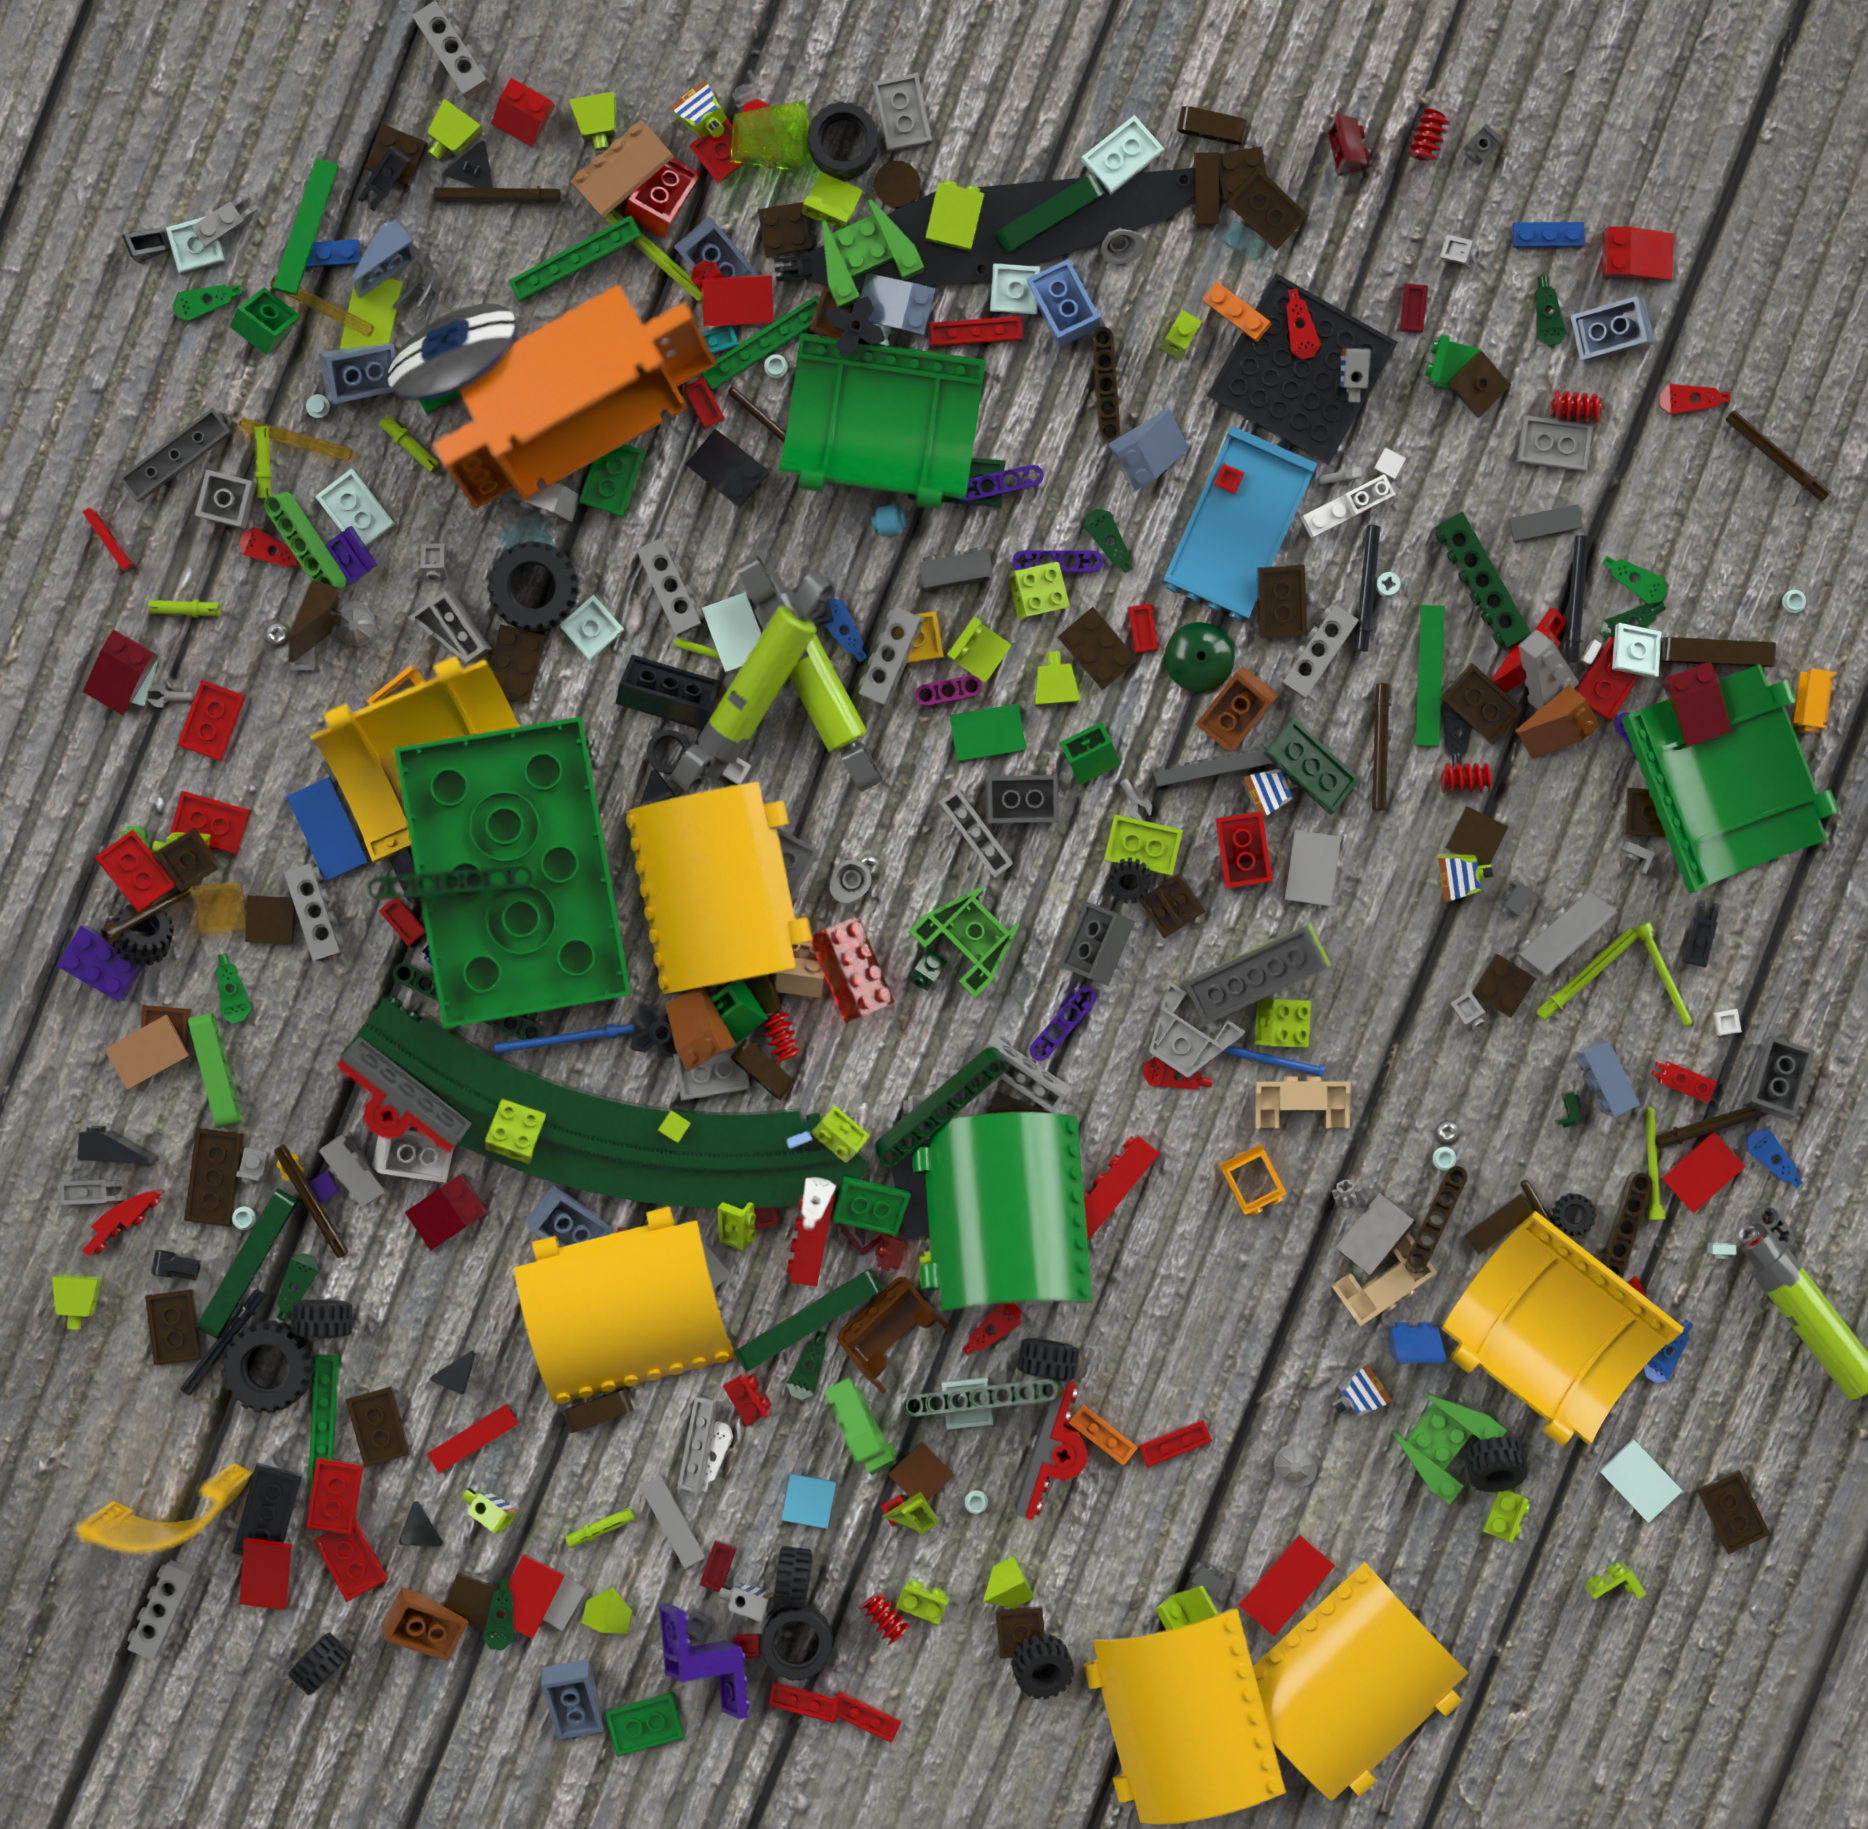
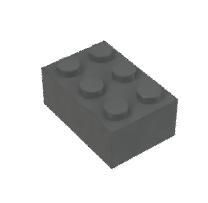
[987,775,1059,824]
[1743,1035,1815,1121]

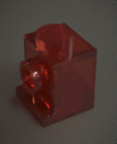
[875,1233,908,1271]

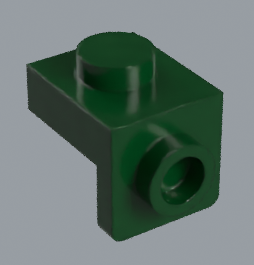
[909,949,947,991]
[1554,1091,1582,1128]

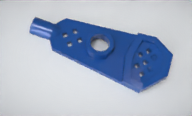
[823,598,867,662]
[1746,1129,1803,1189]
[1643,1319,1693,1383]

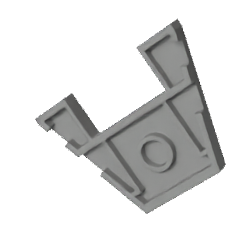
[1149,981,1246,1078]

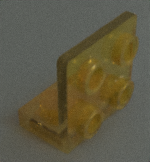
[190,882,246,933]

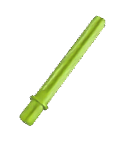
[604,209,702,301]
[1536,928,1637,1021]

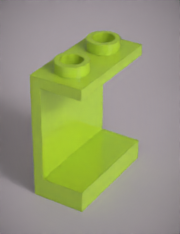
[925,180,984,251]

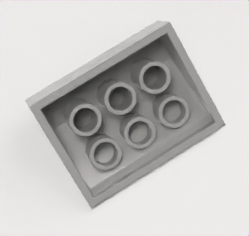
[1516,891,1616,976]

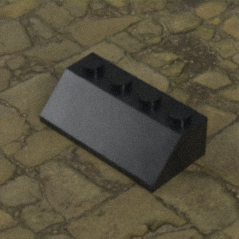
[615,654,721,730]

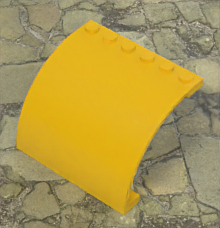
[76,1463,254,1552]

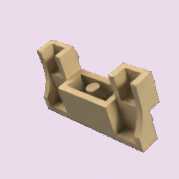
[1255,1076,1351,1128]
[1331,1233,1437,1327]

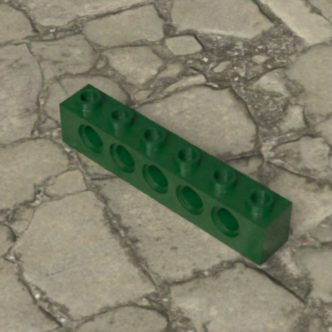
[1435,511,1532,649]

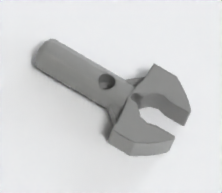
[1318,467,1363,485]
[148,684,194,708]
[1120,779,1152,820]

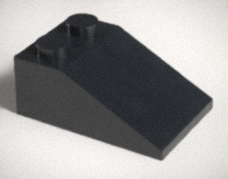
[685,429,769,509]
[77,1126,159,1164]

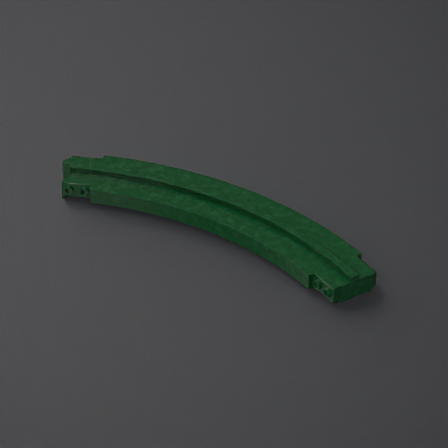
[340,995,869,1208]

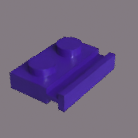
[325,526,378,585]

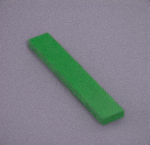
[273,158,339,296]
[508,215,643,302]
[701,295,820,391]
[1415,605,1445,747]
[307,1354,339,1496]

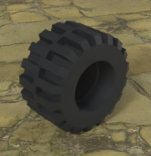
[111,904,174,966]
[292,1299,353,1338]
[1017,1338,1080,1380]
[1465,1436,1528,1493]
[773,1546,813,1609]
[288,1632,350,1696]
[1011,1634,1074,1700]

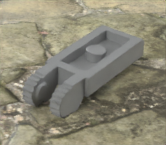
[191,193,258,248]
[59,1179,127,1205]

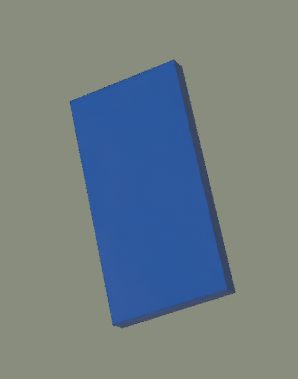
[286,777,369,881]

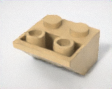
[775,942,829,998]

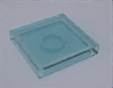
[495,512,557,576]

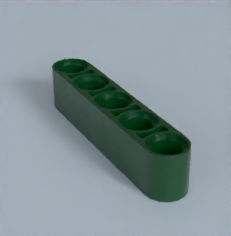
[995,173,1105,254]

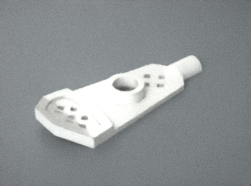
[802,1177,836,1229]
[702,1421,733,1492]

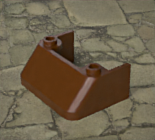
[837,1276,952,1394]

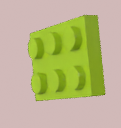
[1104,814,1183,876]

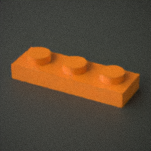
[1203,282,1272,342]
[1069,1403,1138,1466]

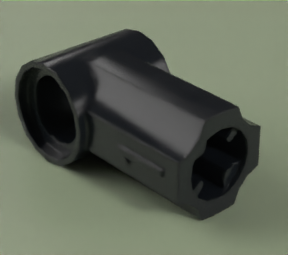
[151,1250,201,1281]

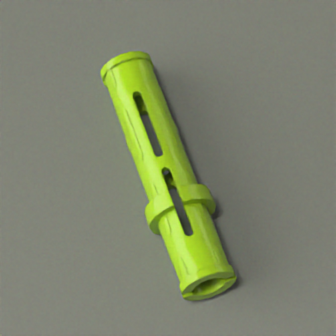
[378,414,440,473]
[254,426,273,498]
[148,599,221,618]
[565,1507,635,1549]

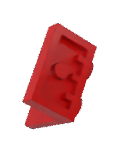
[723,1372,772,1426]

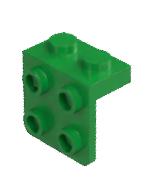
[1425,334,1482,391]

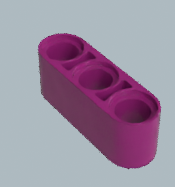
[915,675,982,707]

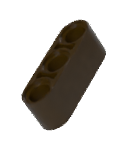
[1176,106,1248,145]
[730,1039,796,1101]
[562,1388,634,1433]

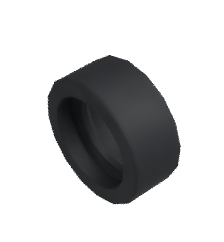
[646,729,691,774]

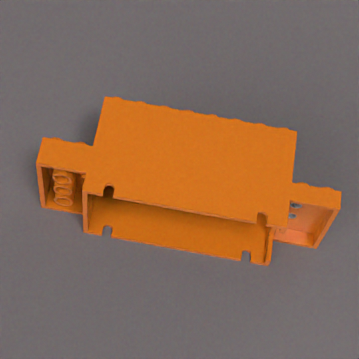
[433,284,717,510]

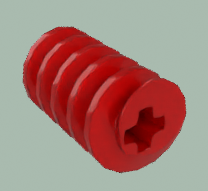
[1407,108,1450,161]
[1550,390,1602,424]
[1441,763,1491,793]
[762,1012,801,1063]
[859,1593,909,1645]

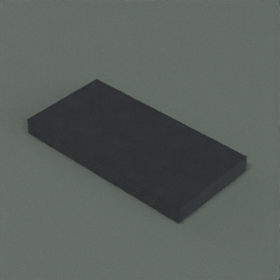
[891,1138,930,1239]
[232,1463,303,1556]

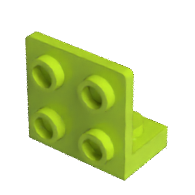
[802,172,862,230]
[1007,562,1069,621]
[947,616,1011,683]
[1254,998,1311,1047]
[485,1099,546,1165]
[1584,1562,1647,1599]
[1155,1586,1218,1631]

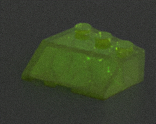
[731,100,809,171]

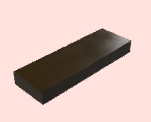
[1194,152,1219,225]
[1464,1194,1534,1254]

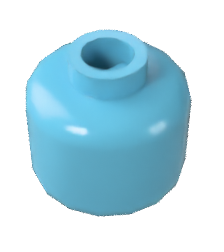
[871,505,907,537]

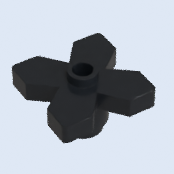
[825,296,885,357]
[630,1004,678,1058]

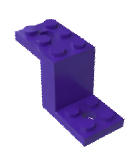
[659,1603,750,1719]

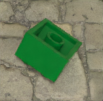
[230,287,301,355]

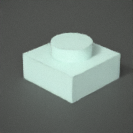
[1708,1243,1736,1259]

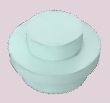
[764,355,788,378]
[306,394,330,418]
[1782,590,1806,613]
[1433,1147,1456,1170]
[232,1206,256,1230]
[965,1490,988,1514]

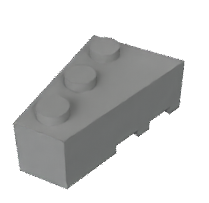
[500,480,580,522]
[408,591,492,663]
[1519,630,1579,710]
[319,1132,388,1207]

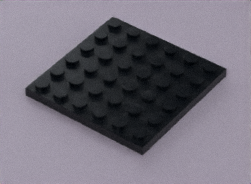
[1206,273,1398,465]

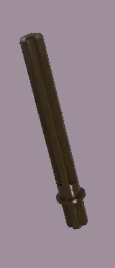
[433,186,561,205]
[1725,411,1830,501]
[1372,683,1392,811]
[1656,1107,1769,1148]
[274,1144,348,1258]

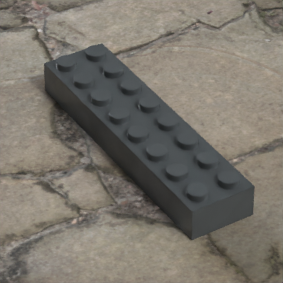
[119,408,232,503]
[1152,747,1272,787]

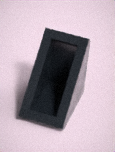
[122,227,171,263]

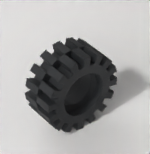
[1108,858,1151,904]
[1551,1193,1597,1237]

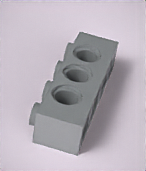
[412,0,489,99]
[636,538,704,636]
[1281,604,1359,699]
[858,607,925,705]
[939,788,1013,878]
[284,863,345,961]
[983,1035,1071,1114]
[127,1560,197,1661]

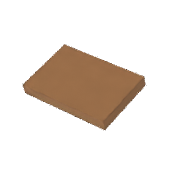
[104,1015,190,1090]

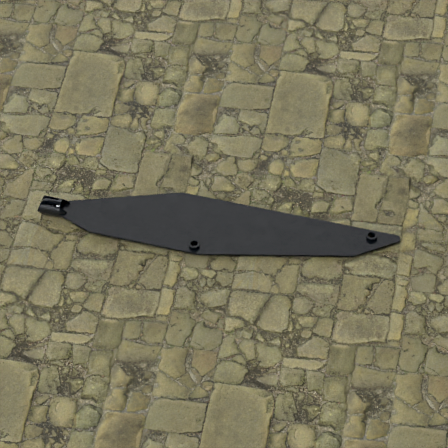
[774,168,1194,292]

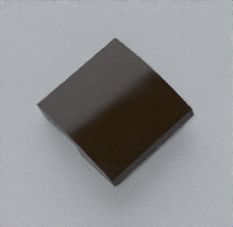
[1140,873,1206,938]
[446,1573,499,1631]

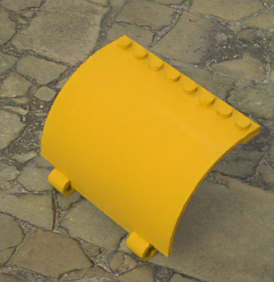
[310,656,520,864]
[626,782,812,994]
[514,1206,735,1405]
[1441,1211,1684,1446]
[1253,1562,1468,1801]
[1083,1609,1286,1824]

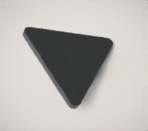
[445,141,493,188]
[639,769,678,807]
[430,1351,476,1395]
[399,1501,443,1547]

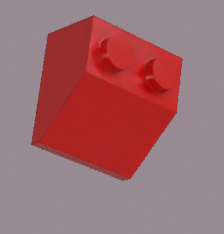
[491,78,555,147]

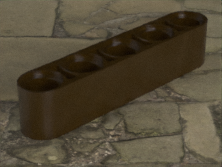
[1092,327,1120,444]
[1660,637,1776,667]
[1405,1166,1468,1274]
[1601,1171,1652,1279]

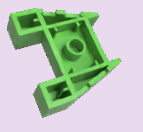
[822,199,924,309]
[908,886,1020,998]
[824,1378,898,1475]
[1392,1391,1507,1505]

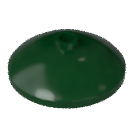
[1165,622,1235,692]

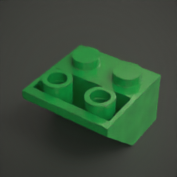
[1059,721,1121,785]
[711,980,768,1044]

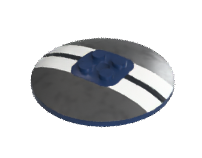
[388,303,517,401]

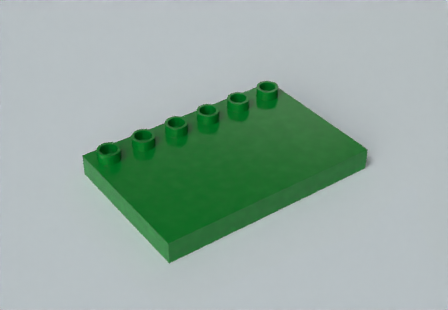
[394,716,631,1028]

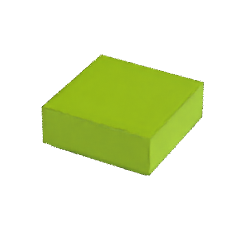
[658,1110,691,1143]

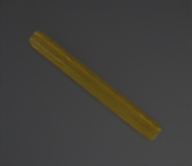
[270,275,375,337]
[239,418,353,461]

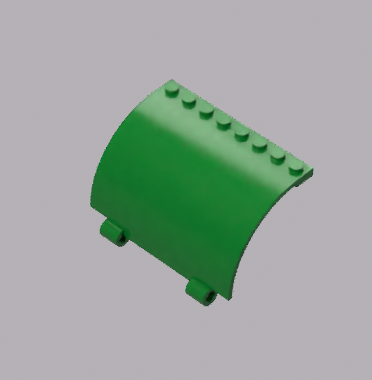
[778,333,986,509]
[1621,664,1839,894]
[912,1112,1092,1311]

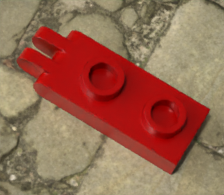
[1651,1061,1717,1103]

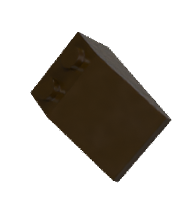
[288,580,342,663]

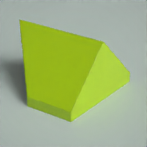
[881,1492,940,1535]
[983,1555,1035,1608]
[582,1587,632,1633]

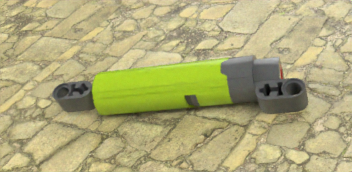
[736,555,882,792]
[671,570,834,794]
[1741,1207,1868,1411]

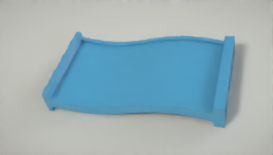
[1162,426,1317,622]

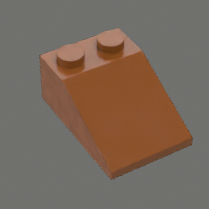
[1195,666,1279,753]
[1515,685,1600,759]
[665,986,736,1071]
[381,1587,469,1661]

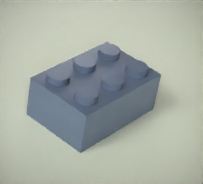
[1575,1040,1640,1117]

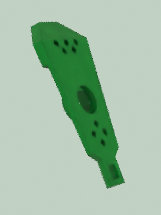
[173,284,242,322]
[1602,556,1667,604]
[216,953,252,1024]

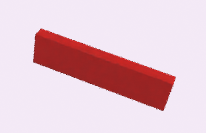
[929,316,1024,347]
[427,1403,519,1473]

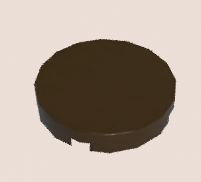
[874,161,920,208]

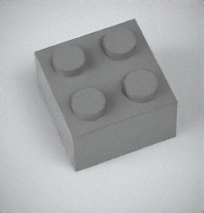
[195,470,257,530]

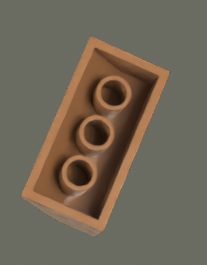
[570,120,674,218]

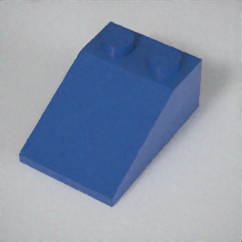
[1389,1322,1446,1363]

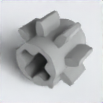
[1332,1180,1363,1209]

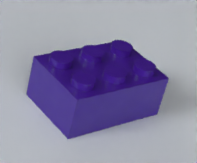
[57,925,145,1002]

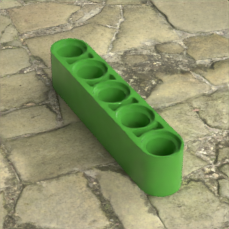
[264,492,346,591]
[188,1012,242,1129]

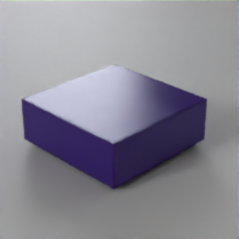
[308,1171,340,1203]

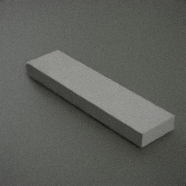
[677,1396,719,1494]
[640,1474,706,1569]

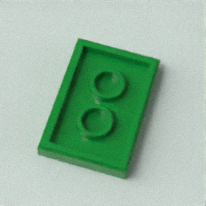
[578,444,645,518]
[949,704,1026,761]
[830,1176,911,1236]
[604,1691,685,1757]

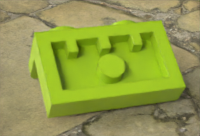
[811,1105,870,1163]
[718,1202,757,1251]
[1482,1490,1530,1544]
[895,1579,949,1625]

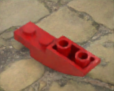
[1491,607,1567,693]
[82,1189,164,1257]

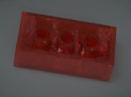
[811,916,894,1023]

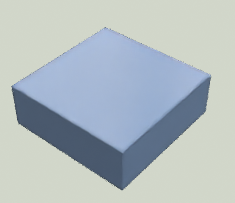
[787,1131,813,1148]

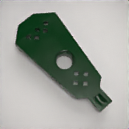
[1536,275,1567,346]
[1084,509,1133,574]
[1600,601,1666,642]
[276,1253,319,1322]
[786,1330,827,1400]
[483,1578,514,1651]

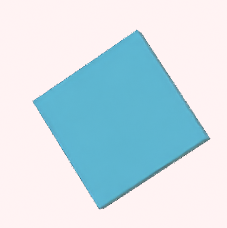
[782,1473,836,1529]

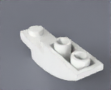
[1300,474,1396,538]

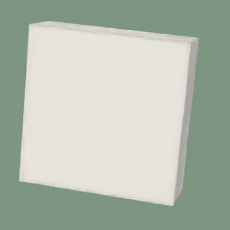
[1374,447,1406,480]
[1579,640,1602,666]
[722,758,751,785]
[1713,1009,1742,1036]

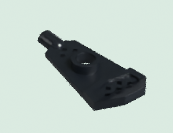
[1442,704,1470,767]

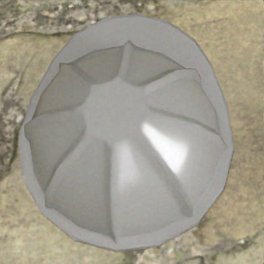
[1101,228,1146,265]
[337,601,377,647]
[829,860,871,903]
[1274,1444,1317,1487]

